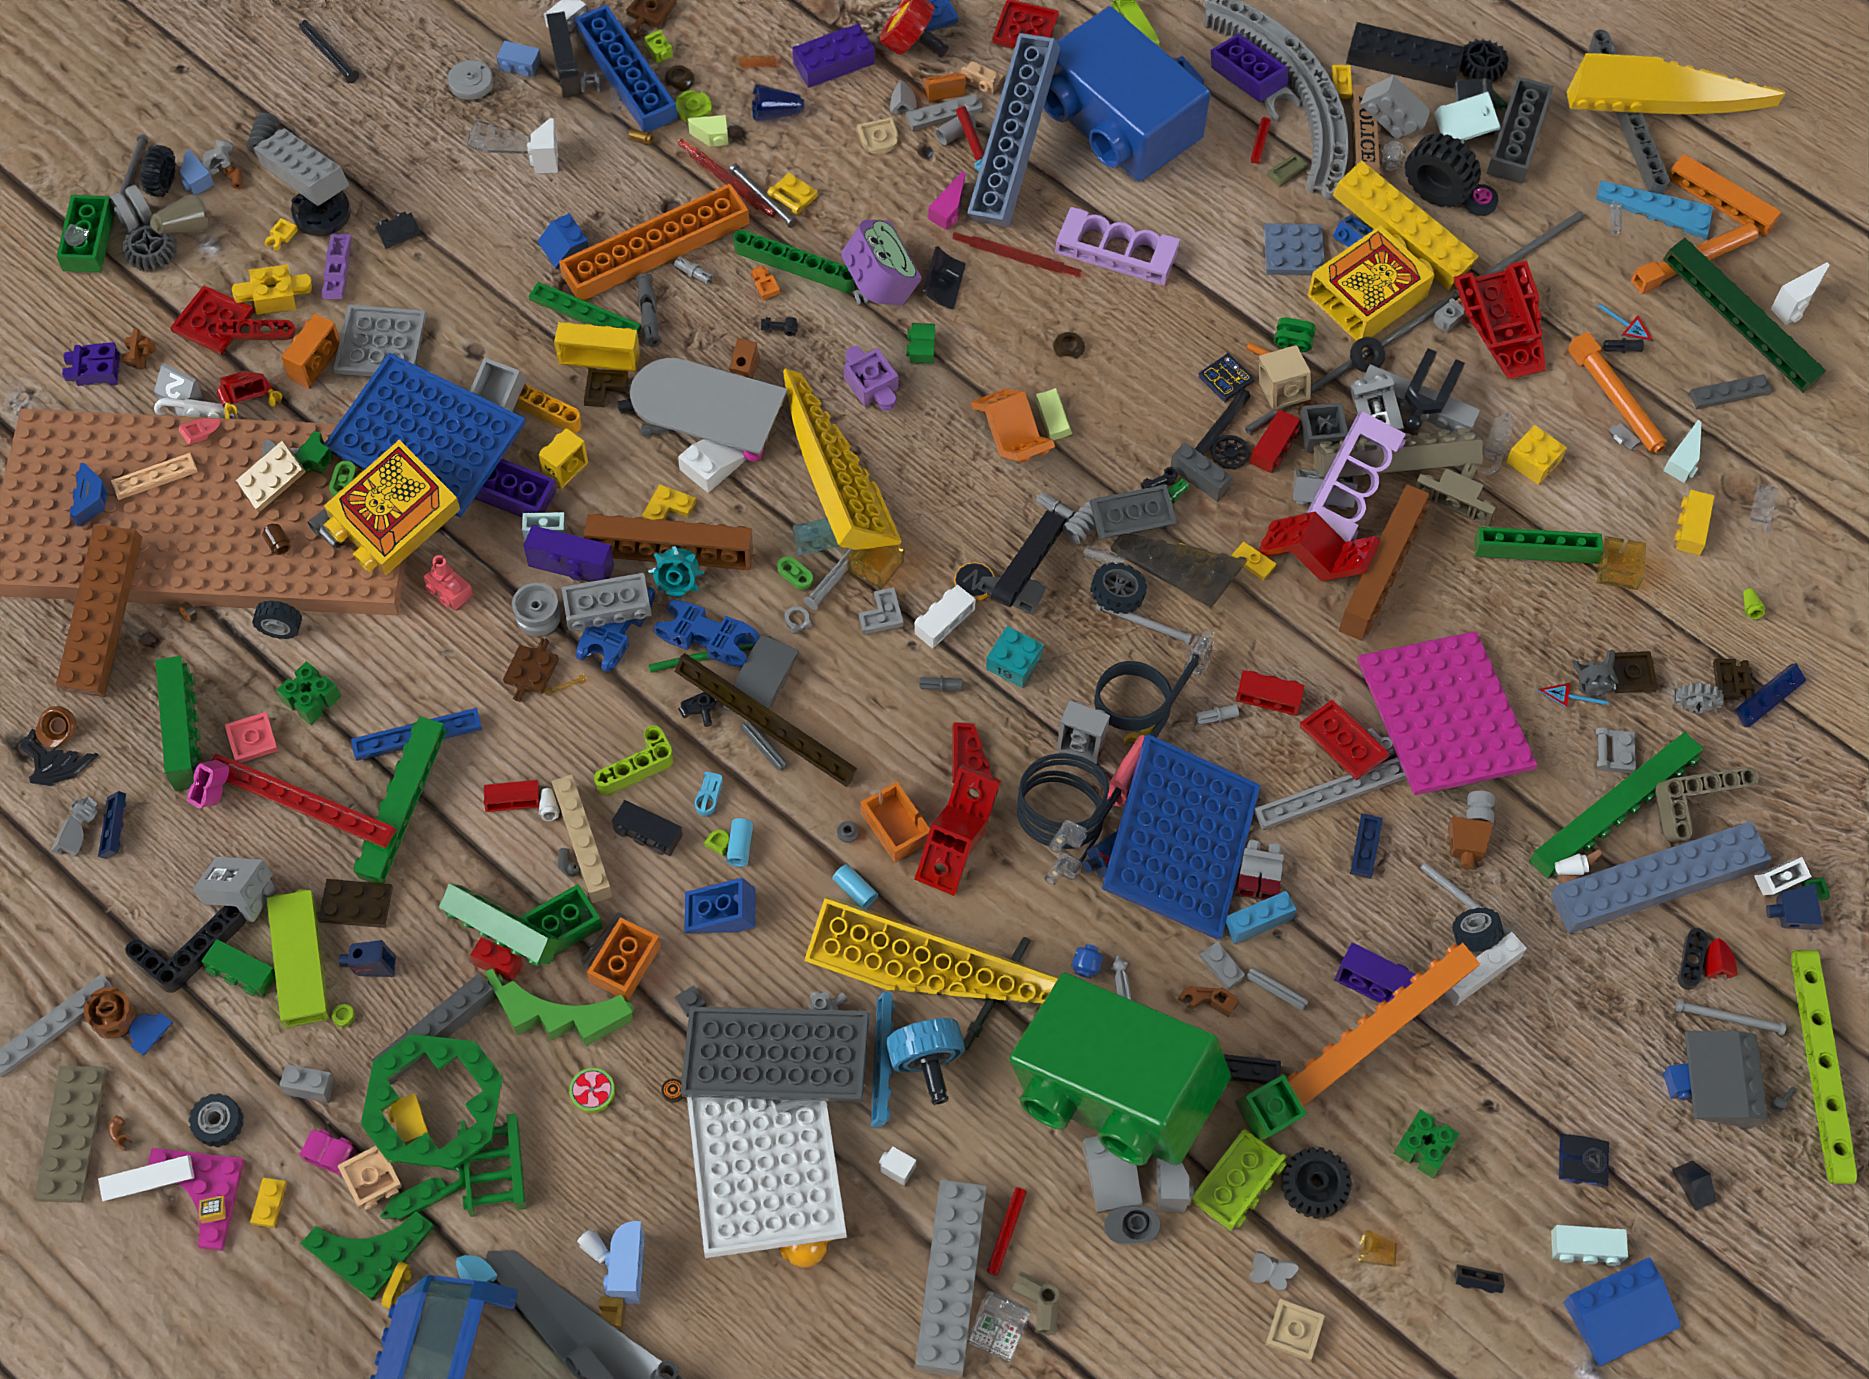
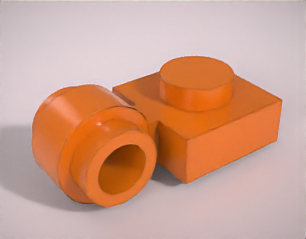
[751,265,780,301]

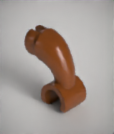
[108,1115,132,1151]

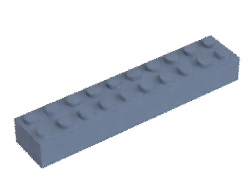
[967,33,1061,227]
[1550,821,1772,934]

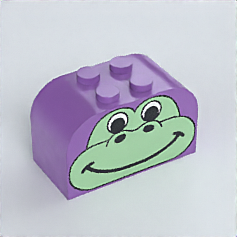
[842,219,922,305]

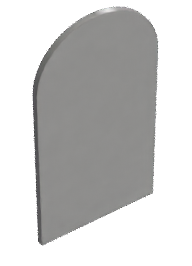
[630,358,788,455]

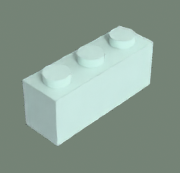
[1551,1225,1628,1266]

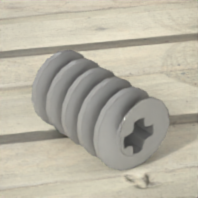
[1063,501,1096,545]

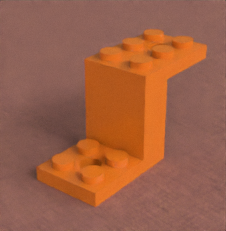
[971,388,1055,463]

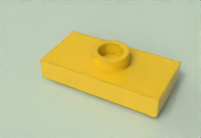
[1231,541,1276,581]

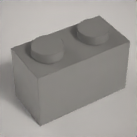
[279,1064,335,1103]

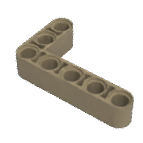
[1656,767,1759,842]

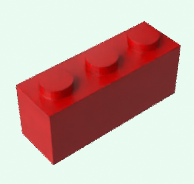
[1250,409,1301,473]
[1235,670,1305,716]

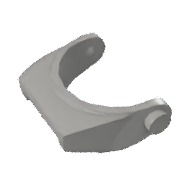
[1264,87,1301,121]

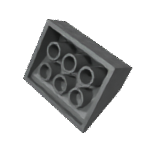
[1685,1031,1768,1129]

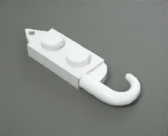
[154,398,238,419]

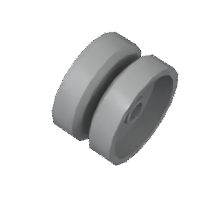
[109,185,152,234]
[512,582,561,637]

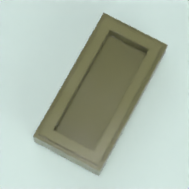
[1267,153,1308,187]

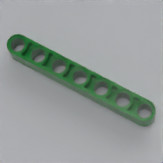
[733,230,857,293]

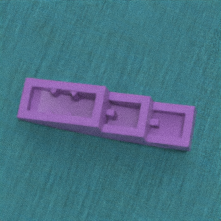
[322,234,351,299]

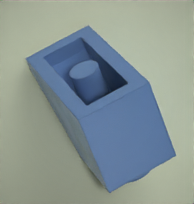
[180,149,214,195]

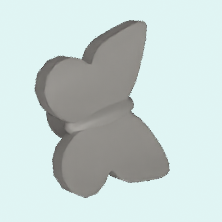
[1249,1251,1298,1290]

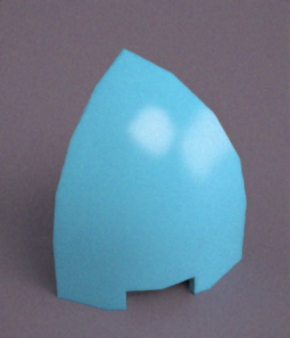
[456,1255,497,1293]

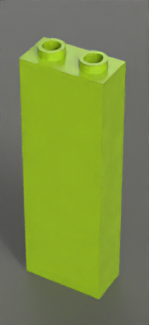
[267,889,330,1028]

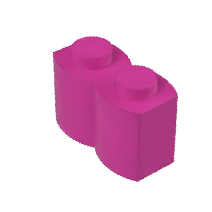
[187,760,229,809]
[299,1129,356,1176]

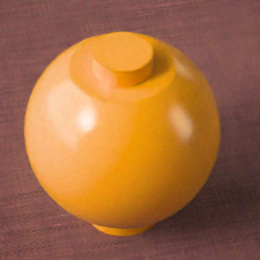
[779,1240,832,1268]

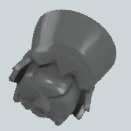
[1571,650,1619,697]

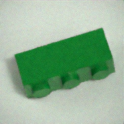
[201,939,276,998]

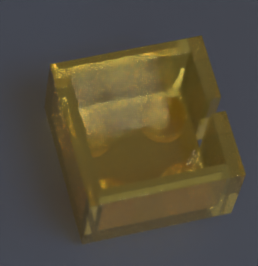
[1597,536,1646,590]
[847,545,905,590]

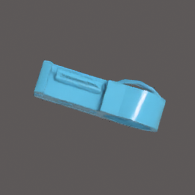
[694,772,723,817]

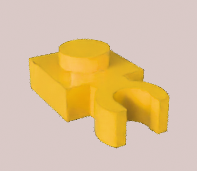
[265,218,298,252]

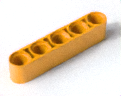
[515,383,582,433]

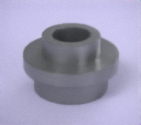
[837,821,858,843]

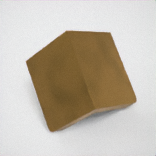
[599,1297,626,1332]

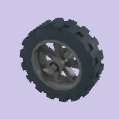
[1090,562,1147,614]

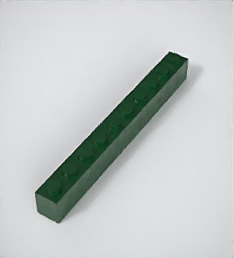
[1663,237,1826,393]

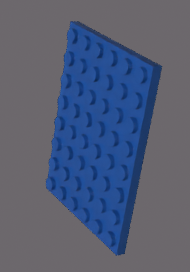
[323,353,526,518]
[1102,734,1261,940]

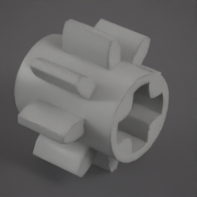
[70,797,98,823]

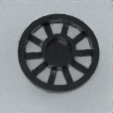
[1211,435,1249,470]

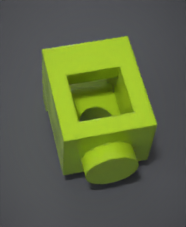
[645,29,673,64]

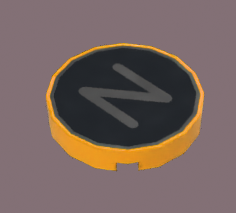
[954,562,994,601]

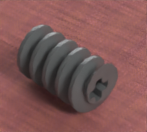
[247,113,280,154]

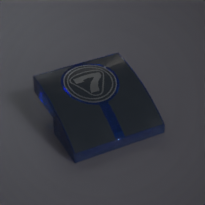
[1559,1134,1609,1188]

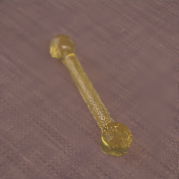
[544,674,586,696]

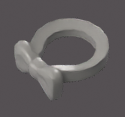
[784,606,812,634]

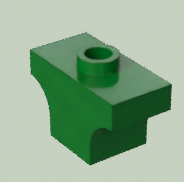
[295,431,333,474]

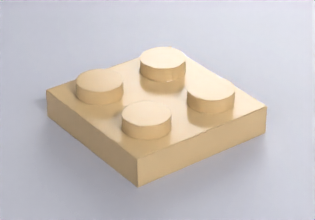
[1265,1299,1325,1362]

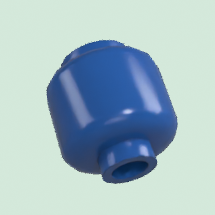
[1071,944,1103,979]

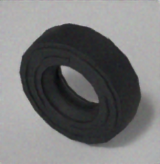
[1350,337,1385,372]

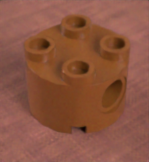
[84,987,136,1039]

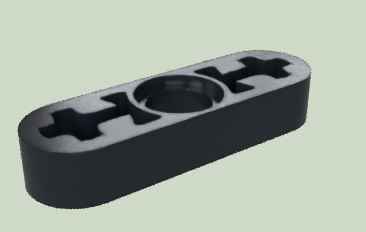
[1678,928,1708,990]

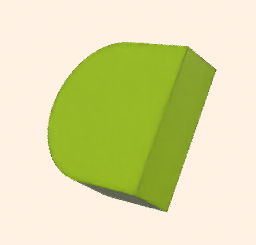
[704,830,730,856]

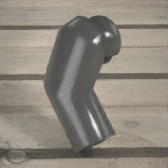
[558,848,579,877]

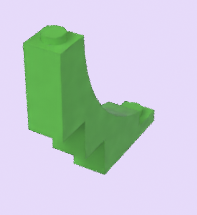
[484,969,635,1046]

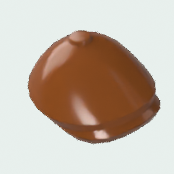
[35,706,76,748]

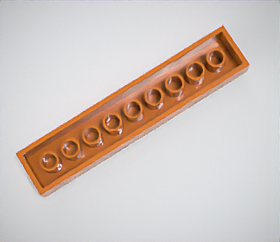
[559,183,750,300]

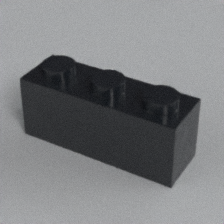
[612,800,683,856]

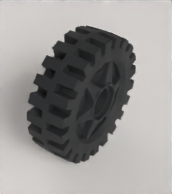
[1281,1147,1352,1219]

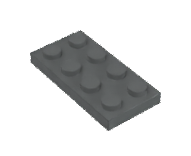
[1089,484,1177,540]

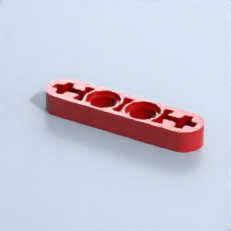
[216,319,295,340]

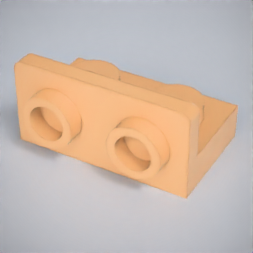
[961,61,1004,95]

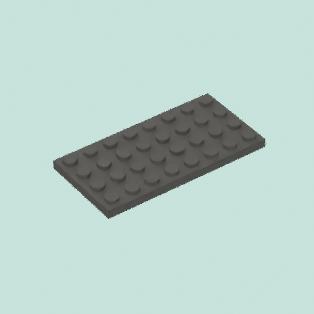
[680,1007,869,1102]

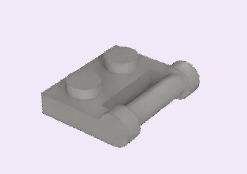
[1596,727,1636,773]

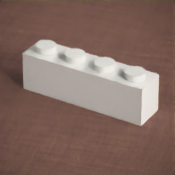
[1444,932,1527,1006]

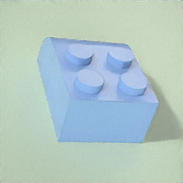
[603,1221,645,1304]

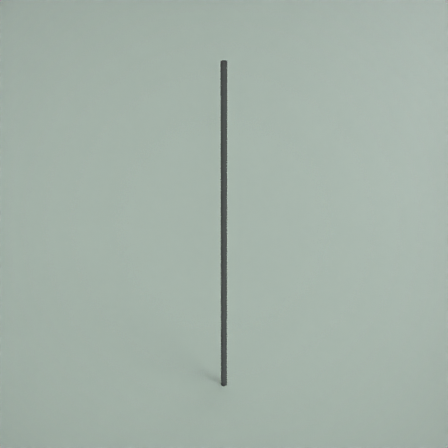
[1245,211,1584,434]

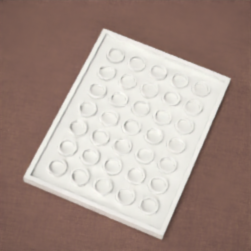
[687,1097,847,1258]

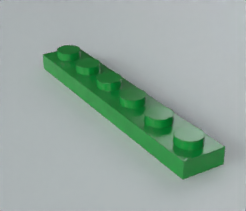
[528,282,641,334]

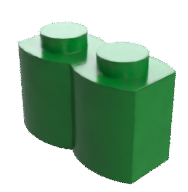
[906,323,935,364]

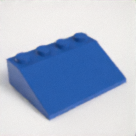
[1563,1257,1681,1367]

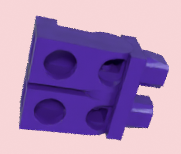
[62,342,120,386]

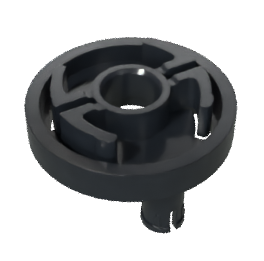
[291,191,351,236]

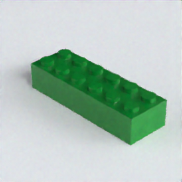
[155,656,202,792]

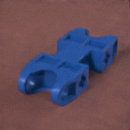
[576,587,655,672]
[654,600,760,666]

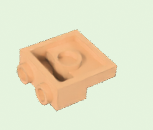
[337,1146,402,1211]

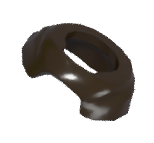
[665,65,695,91]
[1053,332,1085,359]

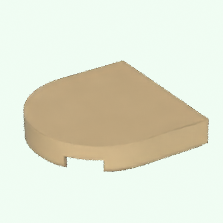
[856,117,898,154]

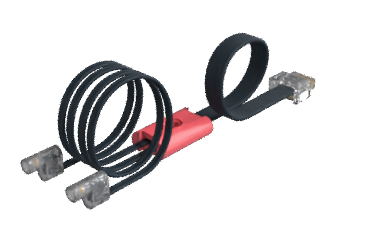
[1017,629,1216,885]

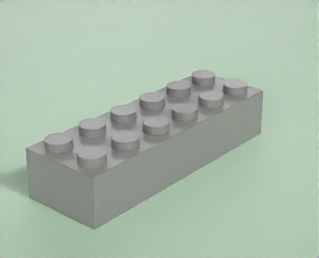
[253,128,349,206]

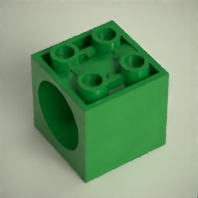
[1235,1074,1307,1141]

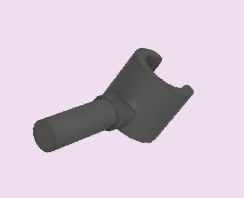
[1770,1087,1796,1112]

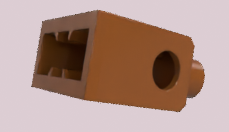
[729,338,760,379]
[1448,816,1493,869]

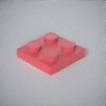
[225,712,278,763]

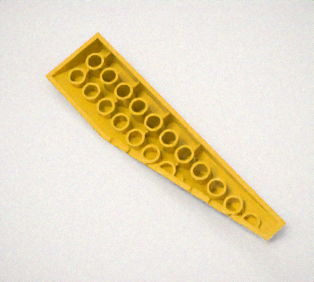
[1566,53,1786,114]
[783,368,902,550]
[804,896,1058,1004]

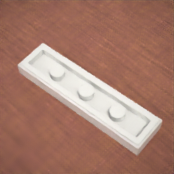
[98,1155,194,1201]

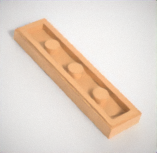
[111,453,198,500]

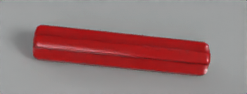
[956,106,984,161]
[1250,117,1271,164]

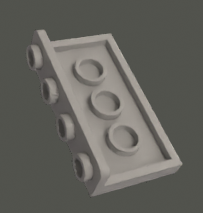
[561,573,652,630]

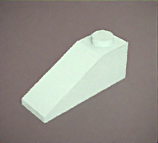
[1663,420,1701,483]

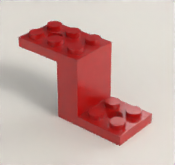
[1258,511,1380,582]
[914,764,1002,896]

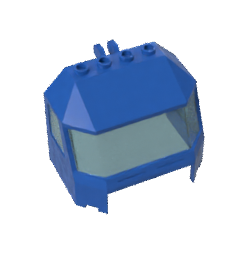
[370,1274,518,1379]

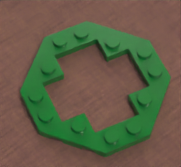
[361,1034,503,1170]

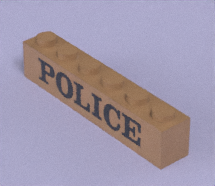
[1351,85,1383,177]

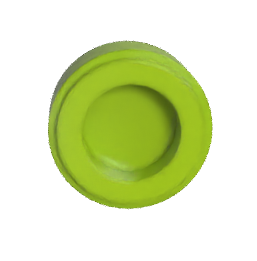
[332,1004,356,1028]

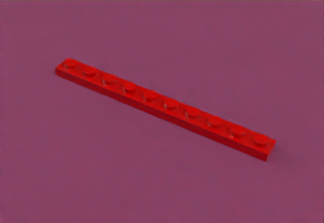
[211,753,396,849]

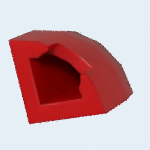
[1704,937,1738,979]

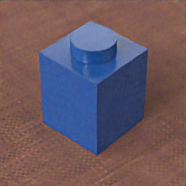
[1663,1063,1692,1100]

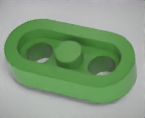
[329,461,357,497]
[777,556,813,590]

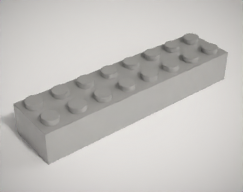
[915,1180,986,1378]

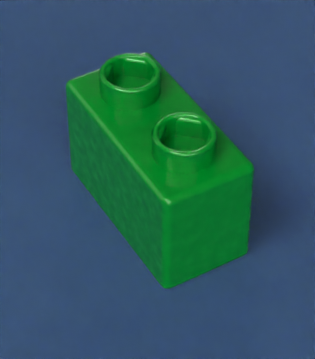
[1009,972,1231,1166]

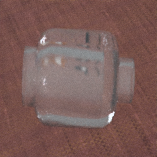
[1381,141,1407,171]

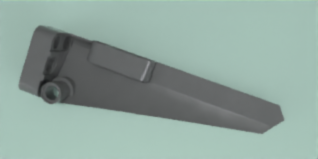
[485,1250,682,1379]

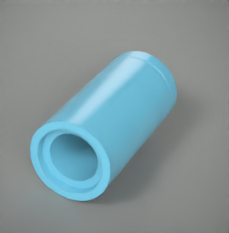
[726,818,753,867]
[832,864,878,909]

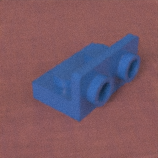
[1333,215,1373,247]

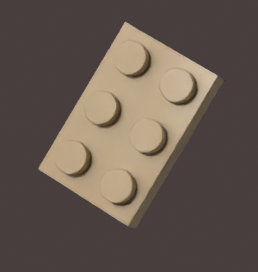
[236,441,306,511]

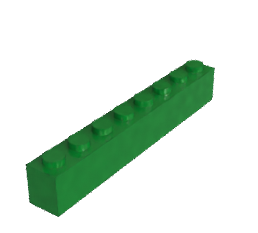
[354,716,447,883]

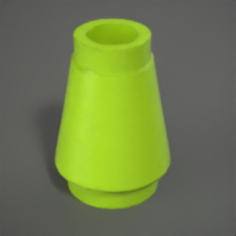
[1743,588,1766,619]

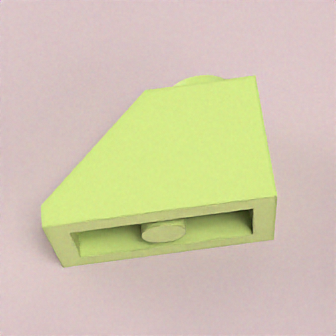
[688,115,728,147]

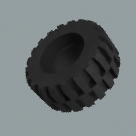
[1405,133,1481,208]

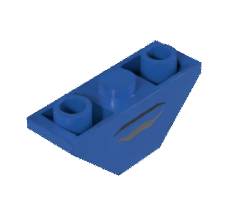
[70,463,108,527]

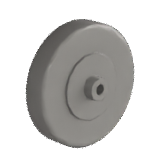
[448,60,493,100]

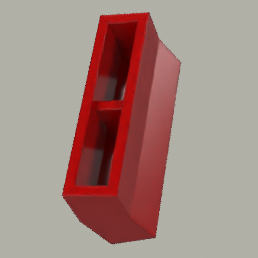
[484,780,540,812]

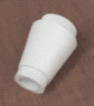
[539,788,560,821]
[1555,854,1589,875]
[577,1228,608,1264]

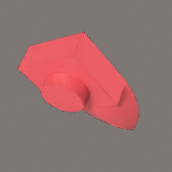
[178,418,221,445]

